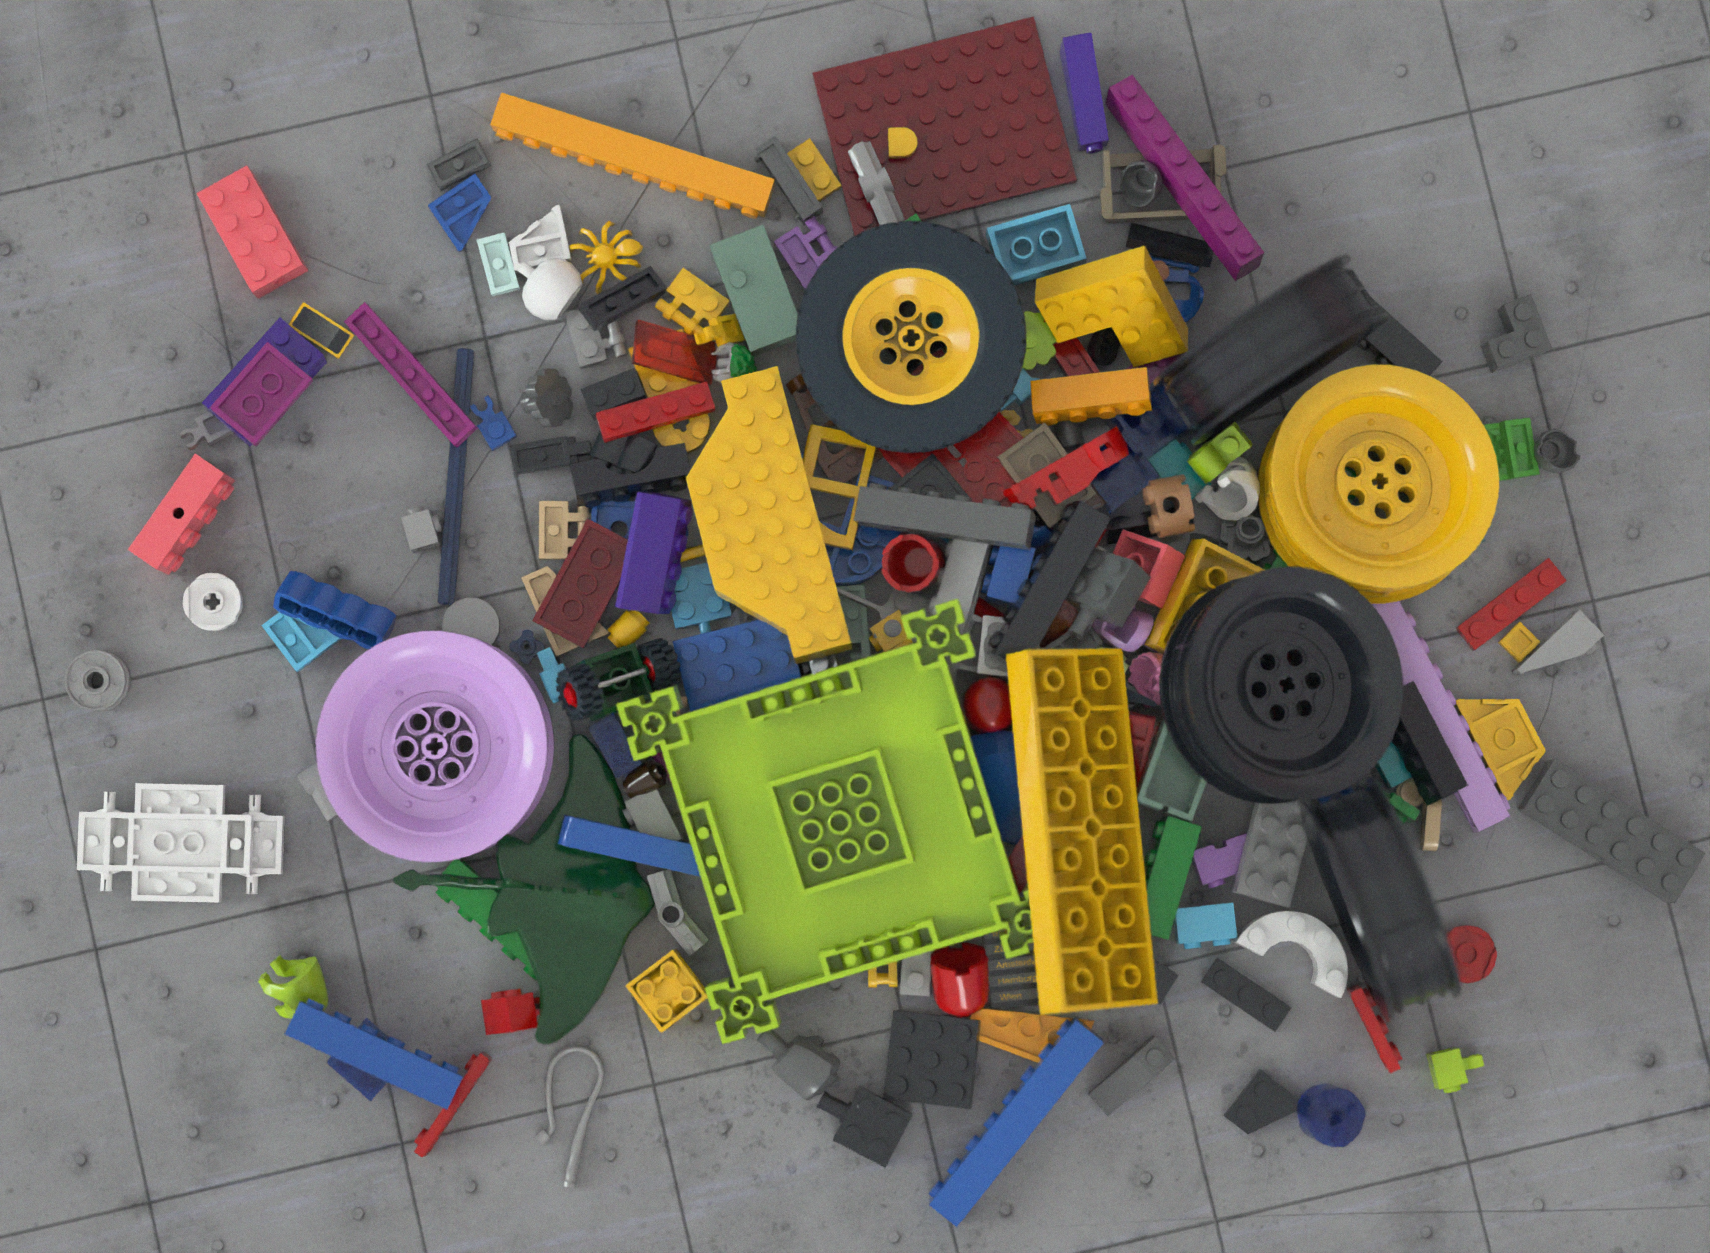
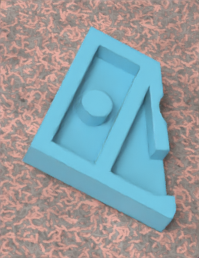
[261,612,342,672]

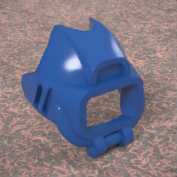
[1163,267,1204,323]

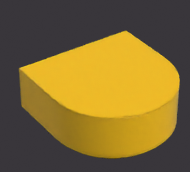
[888,127,917,158]

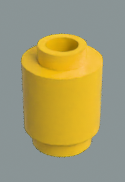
[607,610,650,648]

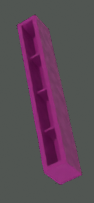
[1105,74,1264,281]

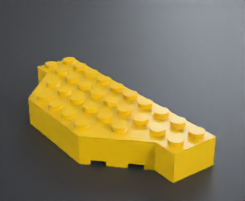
[686,366,852,664]

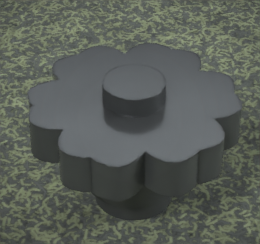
[520,368,573,428]
[1220,506,1273,564]

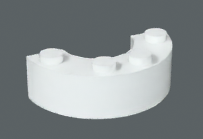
[1233,911,1348,998]

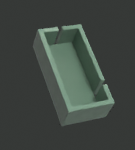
[1136,721,1206,822]

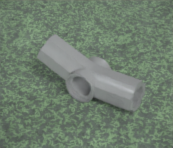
[848,141,905,225]
[647,869,709,956]

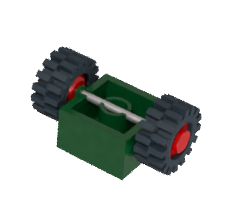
[556,638,681,722]

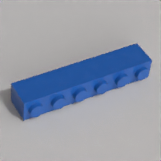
[285,998,463,1109]

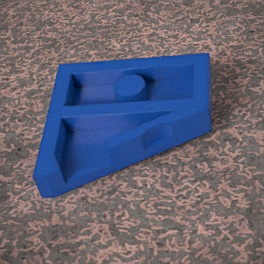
[427,174,492,252]

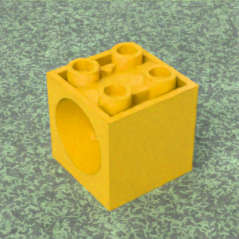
[626,949,708,1033]

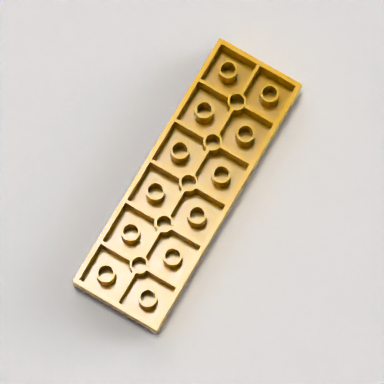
[1006,649,1158,1014]

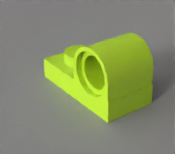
[1187,422,1253,484]

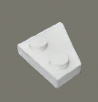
[509,205,572,272]

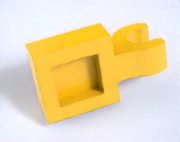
[693,314,745,347]

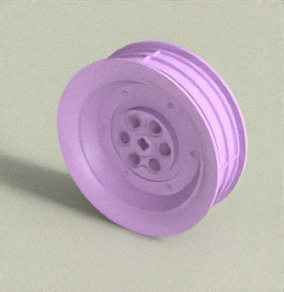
[316,631,554,862]

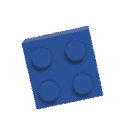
[981,545,1035,607]

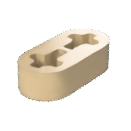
[1420,800,1442,852]

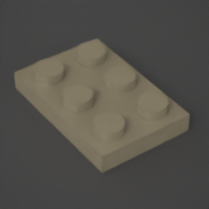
[997,423,1096,528]

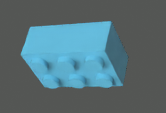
[986,204,1087,285]

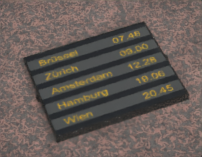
[982,928,1040,1009]

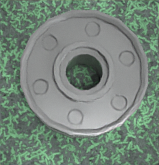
[64,650,131,711]

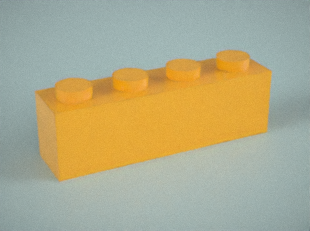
[1030,367,1152,426]

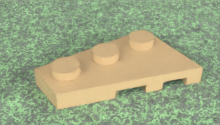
[521,566,610,657]

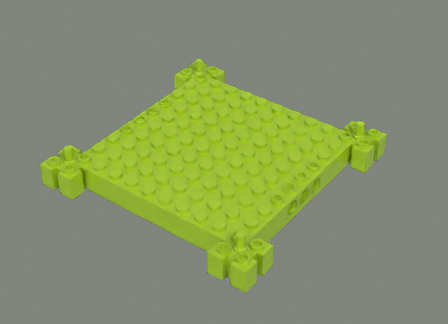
[616,598,1034,1045]

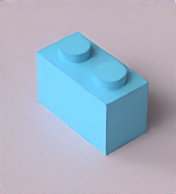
[1174,903,1237,949]

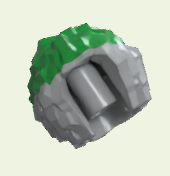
[711,342,757,385]

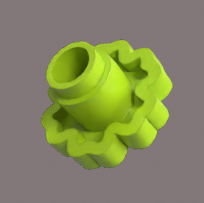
[1022,311,1057,371]

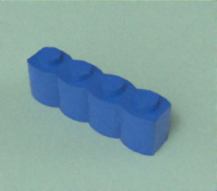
[273,571,397,650]

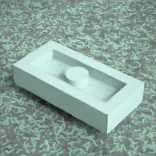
[477,232,520,297]

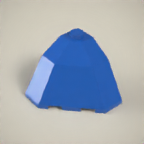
[971,731,1023,845]

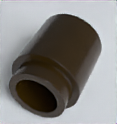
[623,760,667,798]

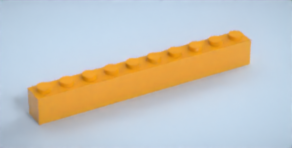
[490,92,775,219]

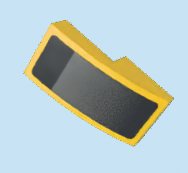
[289,302,354,359]

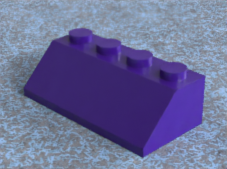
[615,492,693,614]

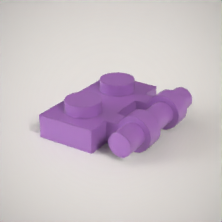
[774,217,838,291]

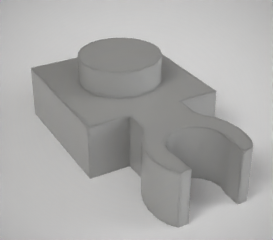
[180,412,234,450]

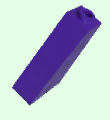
[1059,32,1109,154]

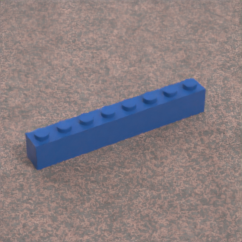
[928,1017,1104,1227]

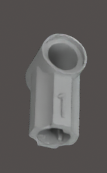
[297,762,339,821]

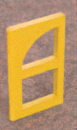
[802,424,876,551]

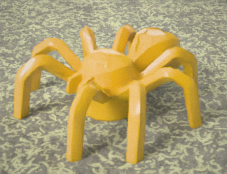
[569,221,643,294]

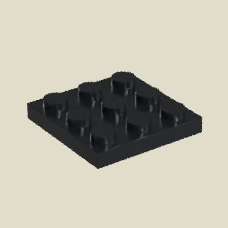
[884,1010,981,1109]

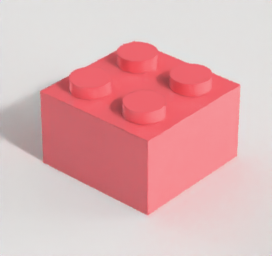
[1113,530,1185,609]

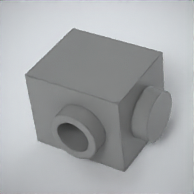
[401,506,443,553]

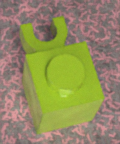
[1426,1047,1484,1093]

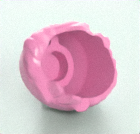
[1128,652,1164,708]

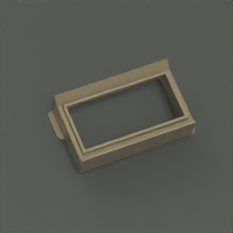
[1100,144,1226,224]

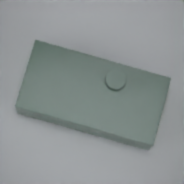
[709,225,798,356]

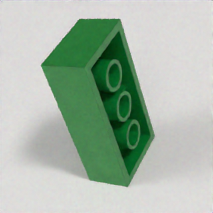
[1144,816,1202,940]

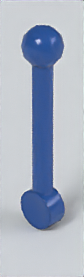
[1149,253,1200,273]

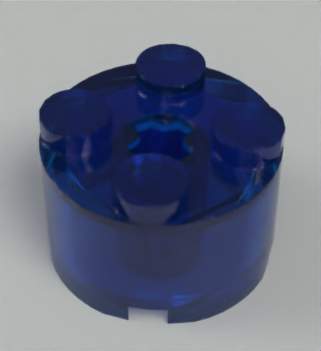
[1297,1083,1366,1147]

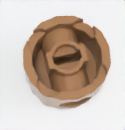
[1142,474,1195,538]

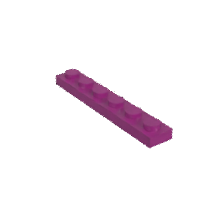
[344,302,478,447]

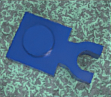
[470,395,518,451]

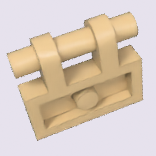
[539,501,591,560]

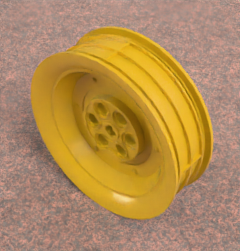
[1258,365,1499,604]

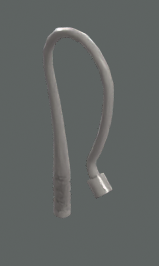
[535,1045,605,1189]

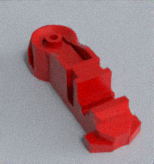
[1002,426,1129,510]

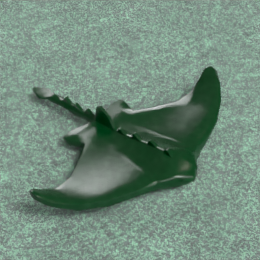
[392,734,655,1045]

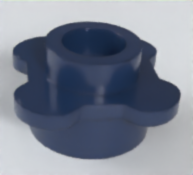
[509,629,544,664]

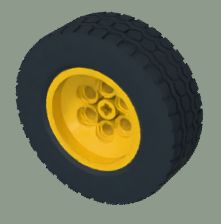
[795,221,1027,453]

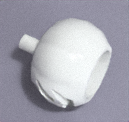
[517,258,583,320]

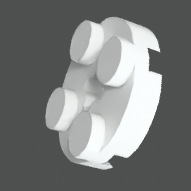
[183,573,243,631]

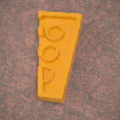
[969,1007,1094,1063]

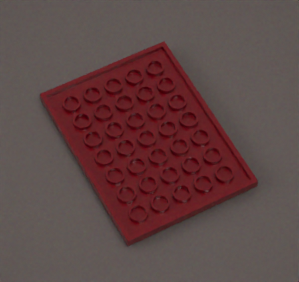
[812,16,1077,236]

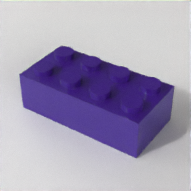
[202,318,327,447]

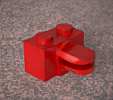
[481,988,540,1035]

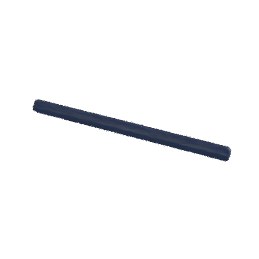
[437,348,474,605]

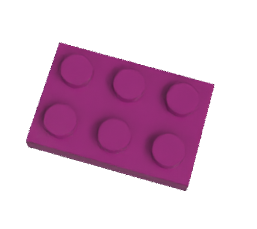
[210,342,313,447]

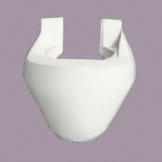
[1195,456,1260,521]

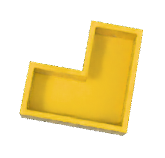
[1035,245,1188,367]

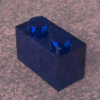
[588,713,644,780]

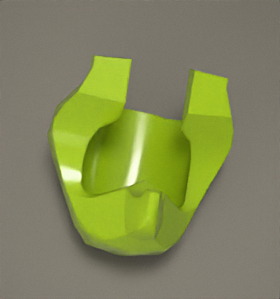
[258,955,329,1019]

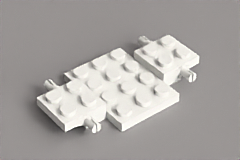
[77,783,285,902]

